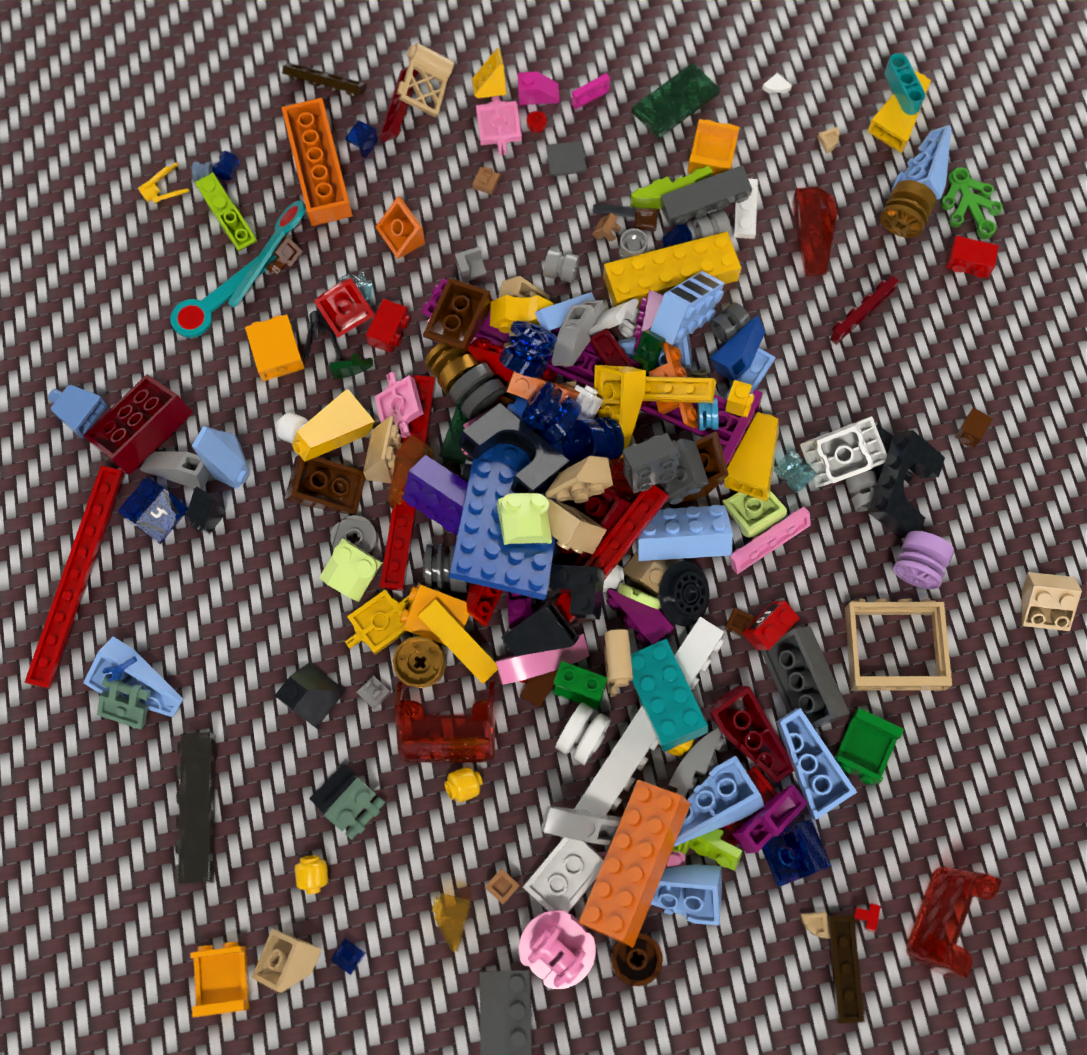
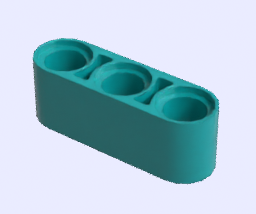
[885,53,925,115]

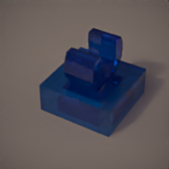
[330,938,366,975]

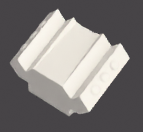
[800,416,887,488]

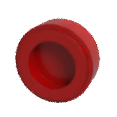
[526,111,547,133]

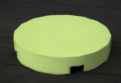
[617,583,660,610]

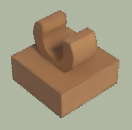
[473,166,500,195]
[592,213,621,241]
[485,868,520,905]

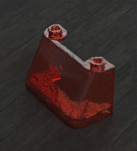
[906,866,1002,979]

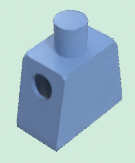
[48,385,108,439]

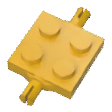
[344,590,411,655]

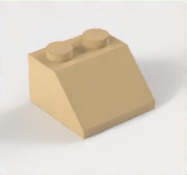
[547,498,606,554]

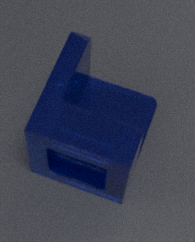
[346,120,378,158]

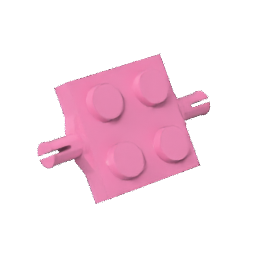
[476,96,522,155]
[375,372,424,438]

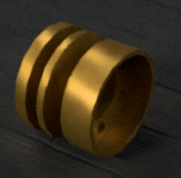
[880,180,937,238]
[424,343,481,395]
[393,636,447,688]

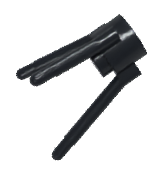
[304,310,342,361]

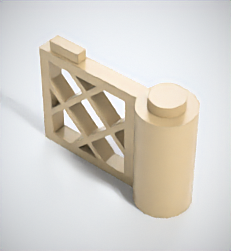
[397,43,454,117]
[603,630,633,697]

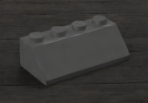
[661,165,752,226]
[761,626,850,729]
[479,970,532,1055]

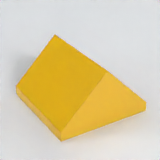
[471,48,507,98]

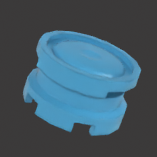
[697,398,718,431]

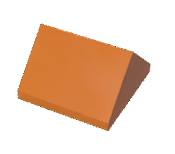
[375,197,425,258]

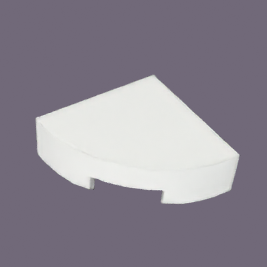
[762,73,792,94]

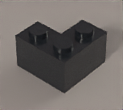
[549,564,605,620]

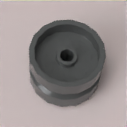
[448,363,507,420]

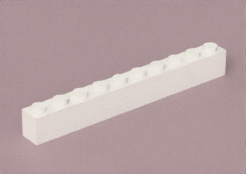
[575,617,724,815]

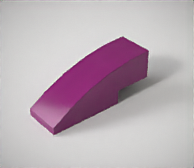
[732,784,808,854]

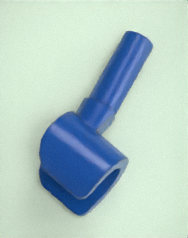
[102,656,137,682]

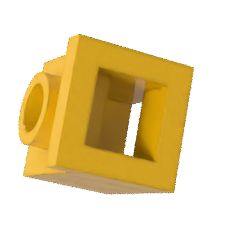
[725,380,755,418]

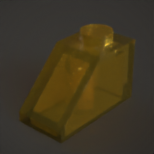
[432,893,472,952]

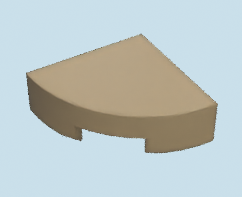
[818,127,840,154]
[800,912,830,938]

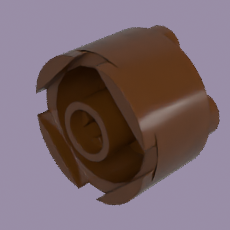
[610,933,663,986]

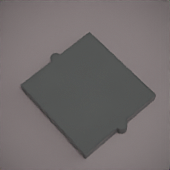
[546,141,587,177]

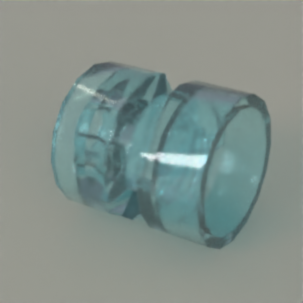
[773,450,817,493]

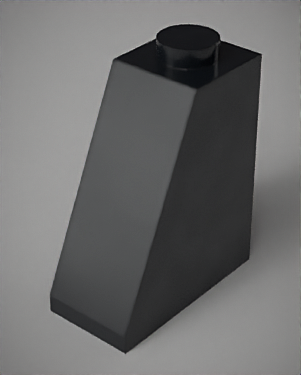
[501,599,579,656]

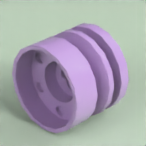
[893,531,954,590]

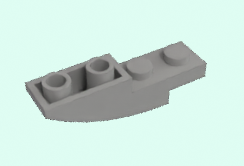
[552,300,605,367]
[667,728,725,798]
[541,806,622,846]

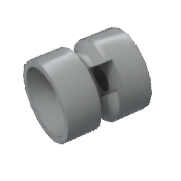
[693,210,731,239]
[619,228,648,260]
[543,249,579,283]
[845,471,878,512]

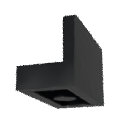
[309,764,357,814]

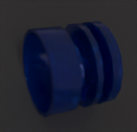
[499,320,557,378]
[520,381,582,444]
[562,417,624,466]

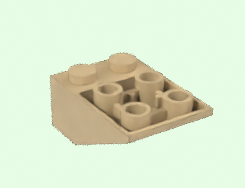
[363,416,403,484]

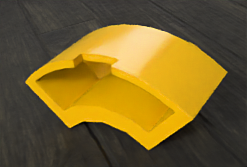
[490,294,553,333]

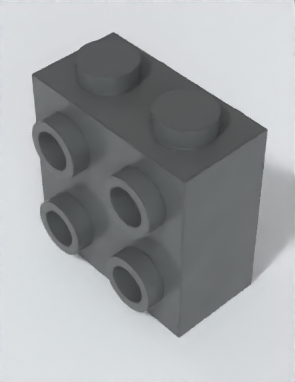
[623,433,680,493]
[655,439,709,504]

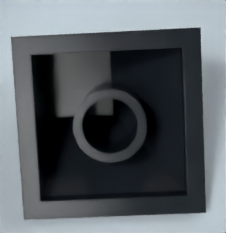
[274,663,346,729]

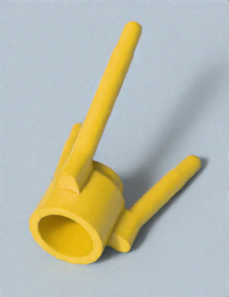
[138,162,190,204]

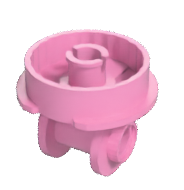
[519,910,595,989]

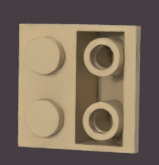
[545,456,613,503]
[1022,572,1082,631]

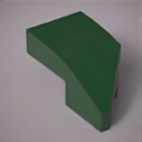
[633,329,666,377]
[330,353,373,380]

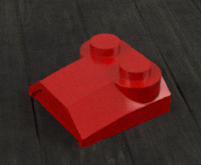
[314,277,375,338]

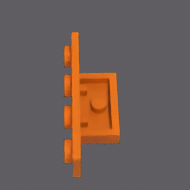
[648,342,698,429]

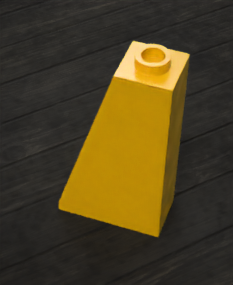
[867,70,931,153]
[292,389,375,462]
[724,412,779,502]

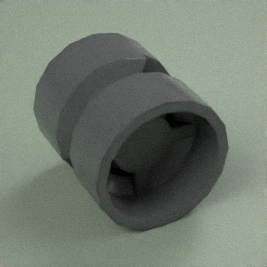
[709,302,751,343]

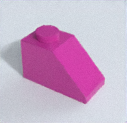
[517,72,560,105]

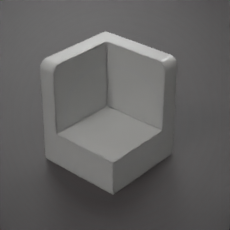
[455,247,487,282]

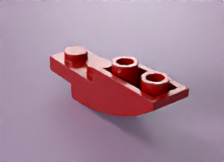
[468,339,557,383]
[467,583,503,626]

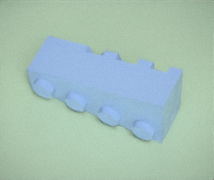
[776,708,857,820]

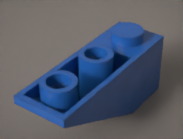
[710,315,765,382]

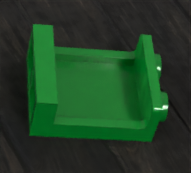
[553,661,607,711]
[834,708,904,786]

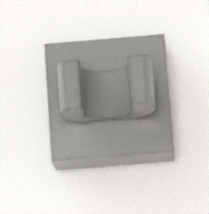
[357,675,391,710]

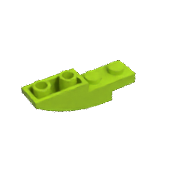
[630,165,713,209]
[194,173,257,251]
[673,829,742,871]

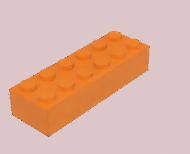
[281,98,353,226]
[579,780,691,947]

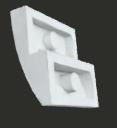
[588,299,639,336]

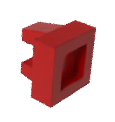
[854,903,881,933]

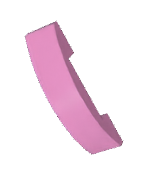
[496,633,590,685]

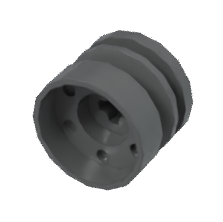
[423,544,469,593]

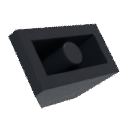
[186,486,226,535]

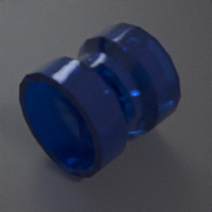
[212,151,240,181]
[662,224,692,248]

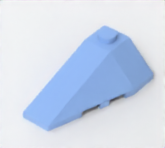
[83,637,183,717]
[674,756,764,846]

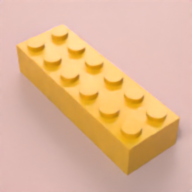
[603,231,741,308]

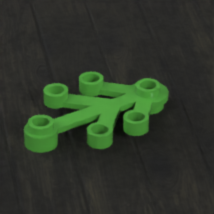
[941,167,1003,239]

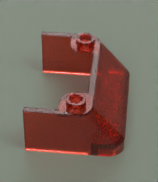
[394,681,496,763]

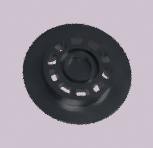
[659,561,710,627]

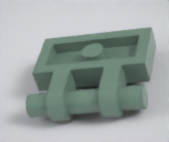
[97,677,151,729]
[324,777,385,840]

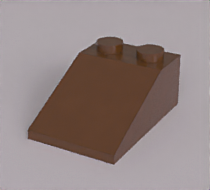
[423,278,492,351]
[682,432,729,503]
[284,455,365,515]

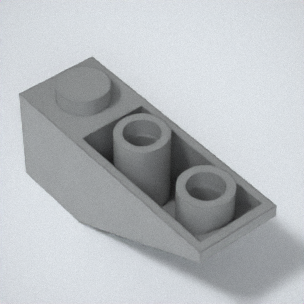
[140,451,211,490]

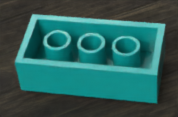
[631,639,708,752]

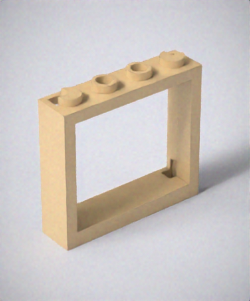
[845,599,952,691]

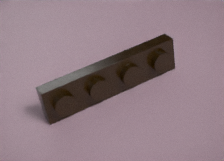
[282,63,367,96]
[827,915,865,1023]

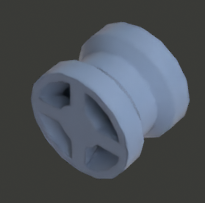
[192,162,214,182]

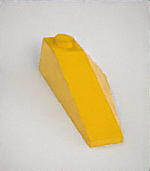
[594,365,646,465]

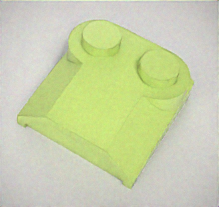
[722,491,787,538]
[497,493,552,545]
[319,538,383,602]

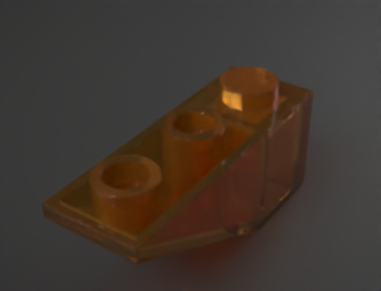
[388,434,435,509]

